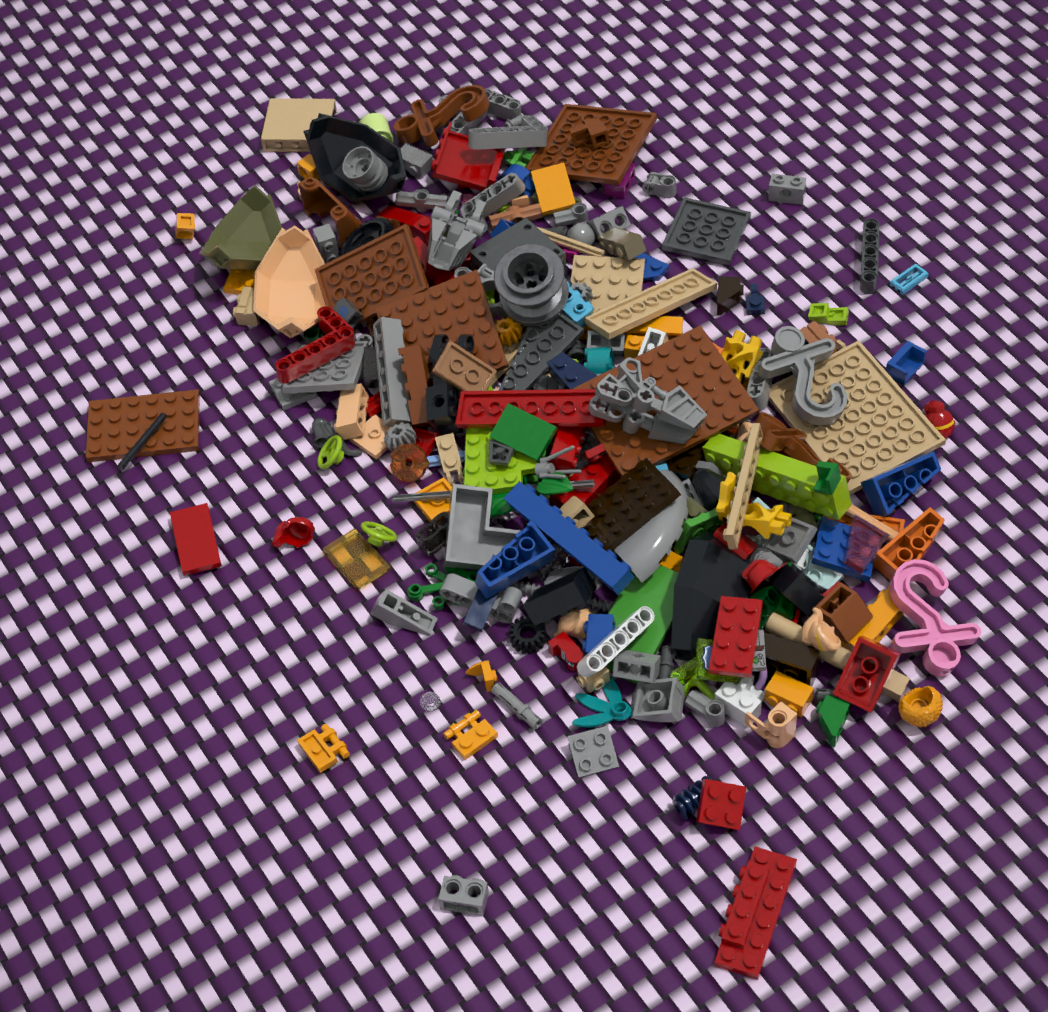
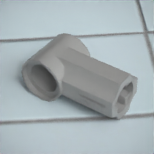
[553,203,589,227]
[685,690,725,727]

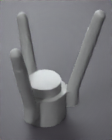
[535,445,582,479]

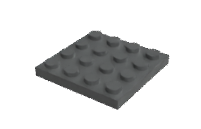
[662,197,751,265]

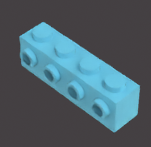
[529,276,594,328]

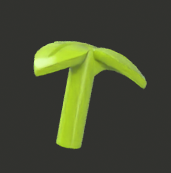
[684,670,715,700]

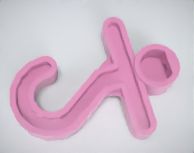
[889,559,981,677]

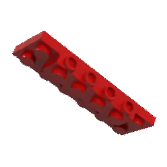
[714,846,797,980]

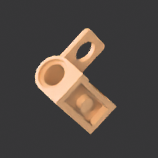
[745,702,797,748]

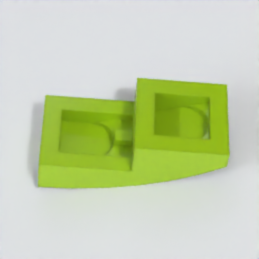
[808,303,849,326]

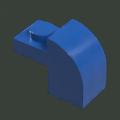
[497,164,536,197]

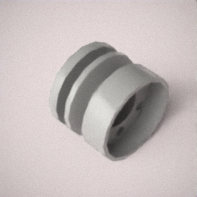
[342,146,388,192]

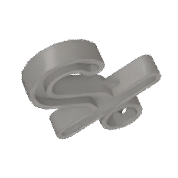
[758,326,847,426]

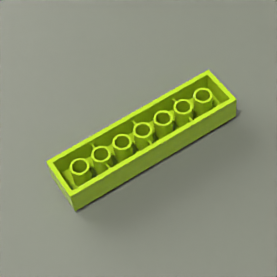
[702,434,852,520]

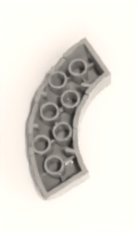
[614,470,688,583]

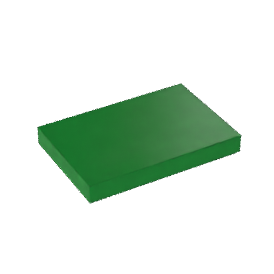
[489,403,558,462]

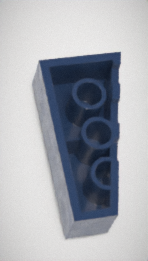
[547,352,597,389]

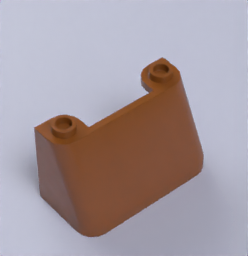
[298,177,364,248]

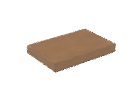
[431,340,497,391]

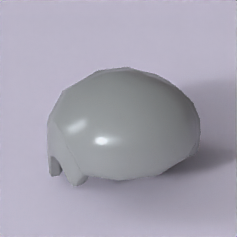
[567,223,595,245]

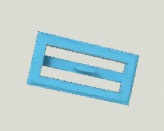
[890,263,929,295]

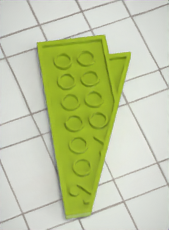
[464,385,537,495]

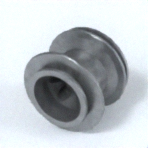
[494,244,569,326]

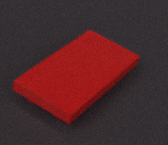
[170,503,222,576]

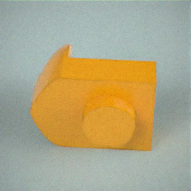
[465,660,497,692]

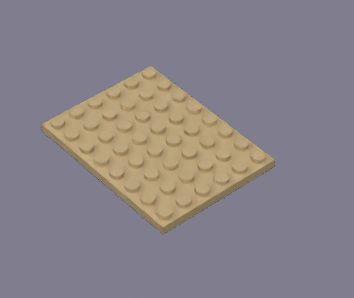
[769,340,946,495]

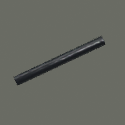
[117,413,167,470]

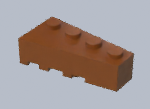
[398,344,433,429]

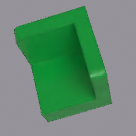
[813,461,841,495]

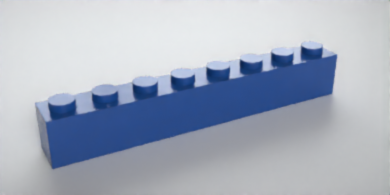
[503,481,634,595]

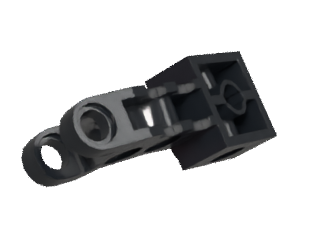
[426,334,474,436]

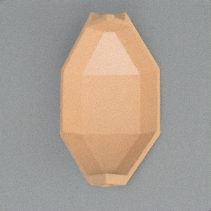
[253,226,326,338]

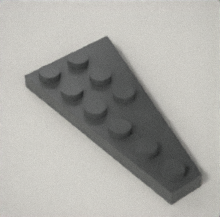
[498,313,584,391]

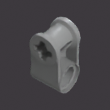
[642,172,677,198]

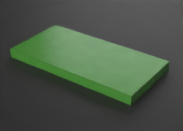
[584,565,678,684]

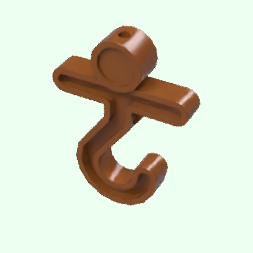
[394,85,490,147]
[750,412,852,484]

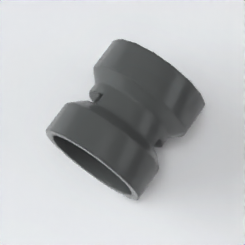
[565,340,585,363]

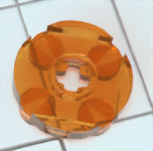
[390,443,429,482]

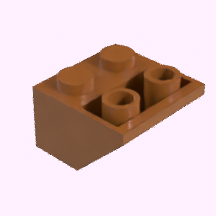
[815,582,873,643]

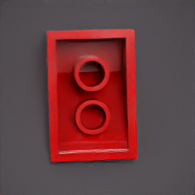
[833,636,901,713]

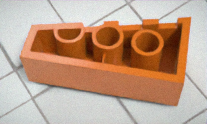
[873,507,945,581]

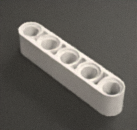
[577,606,655,677]

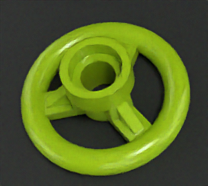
[317,435,344,469]
[361,521,398,547]

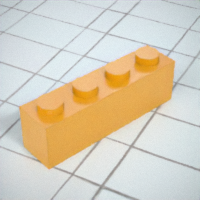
[841,587,905,652]

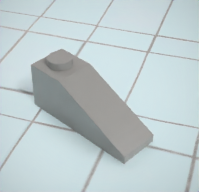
[370,589,438,635]

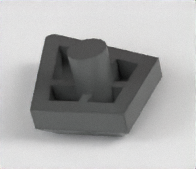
[489,439,514,466]

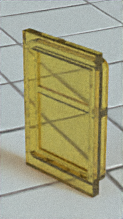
[323,528,391,589]

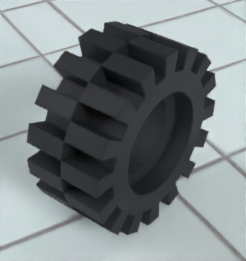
[509,615,547,654]

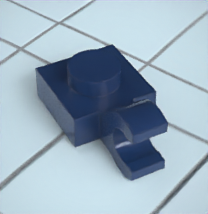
[745,283,765,315]

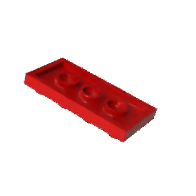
[709,596,763,678]

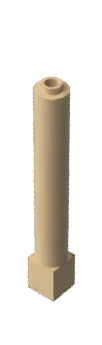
[764,612,910,702]

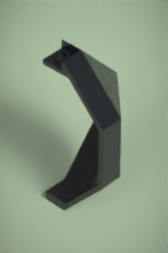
[303,113,406,203]
[671,530,759,662]

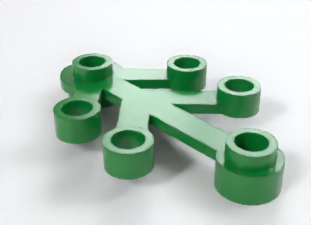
[408,564,478,610]

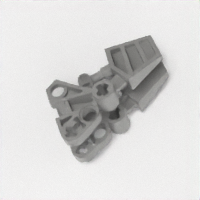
[427,190,487,271]
[588,357,707,444]

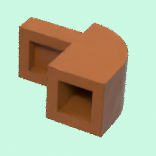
[570,119,610,149]

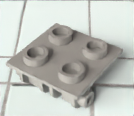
[567,726,619,778]

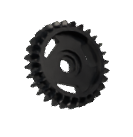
[338,217,395,257]

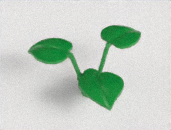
[490,472,573,518]

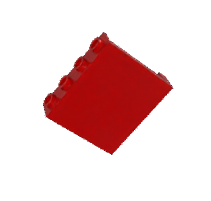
[431,122,506,191]

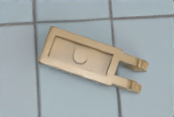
[435,433,464,486]

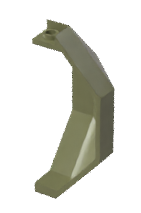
[199,185,282,270]

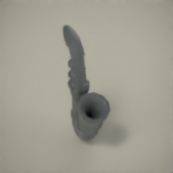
[312,418,362,457]

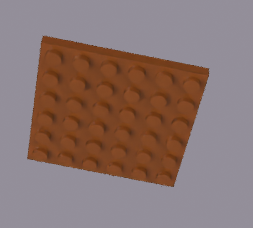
[526,104,657,185]
[376,270,509,372]

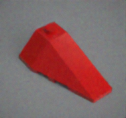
[377,205,432,246]

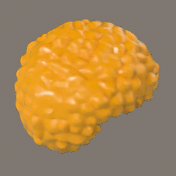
[898,686,943,727]

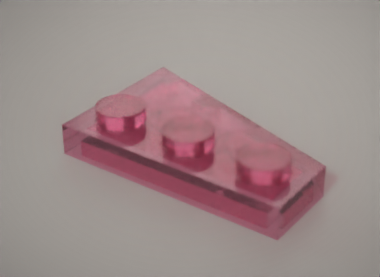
[844,515,889,574]

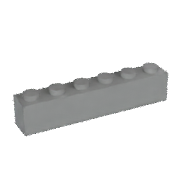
[373,317,411,427]

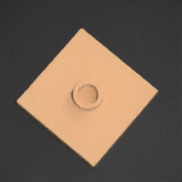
[349,415,389,459]

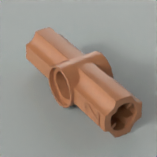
[488,203,542,230]

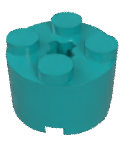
[584,347,615,374]

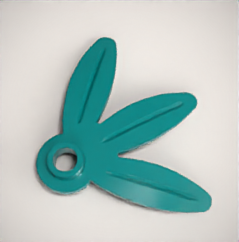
[572,676,632,727]

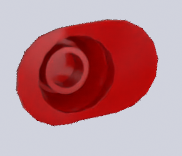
[742,559,788,594]

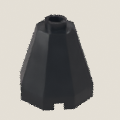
[692,469,737,512]

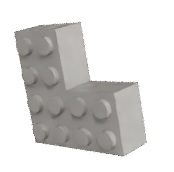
[444,484,520,570]

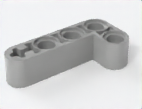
[460,173,525,234]
[747,348,773,411]
[439,573,523,623]

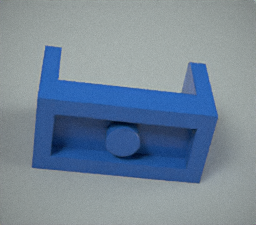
[886,341,927,385]

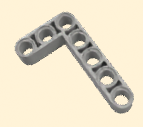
[442,89,521,139]
[468,115,548,150]

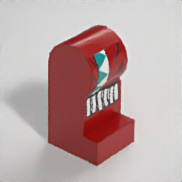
[548,631,584,671]

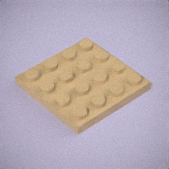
[570,255,645,312]

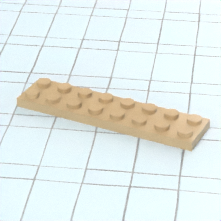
[584,268,717,339]

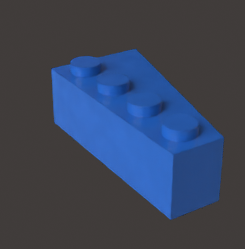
[860,451,941,516]
[475,520,555,599]

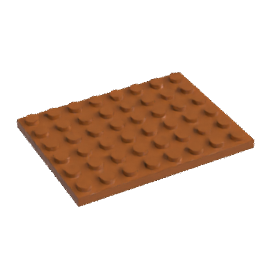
[573,325,759,477]

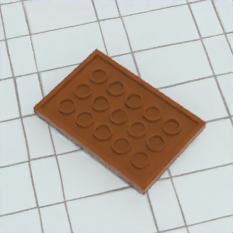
[314,224,429,326]
[86,389,200,463]

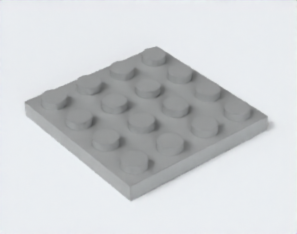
[282,341,370,394]

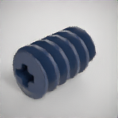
[672,776,712,821]

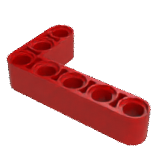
[275,306,355,383]

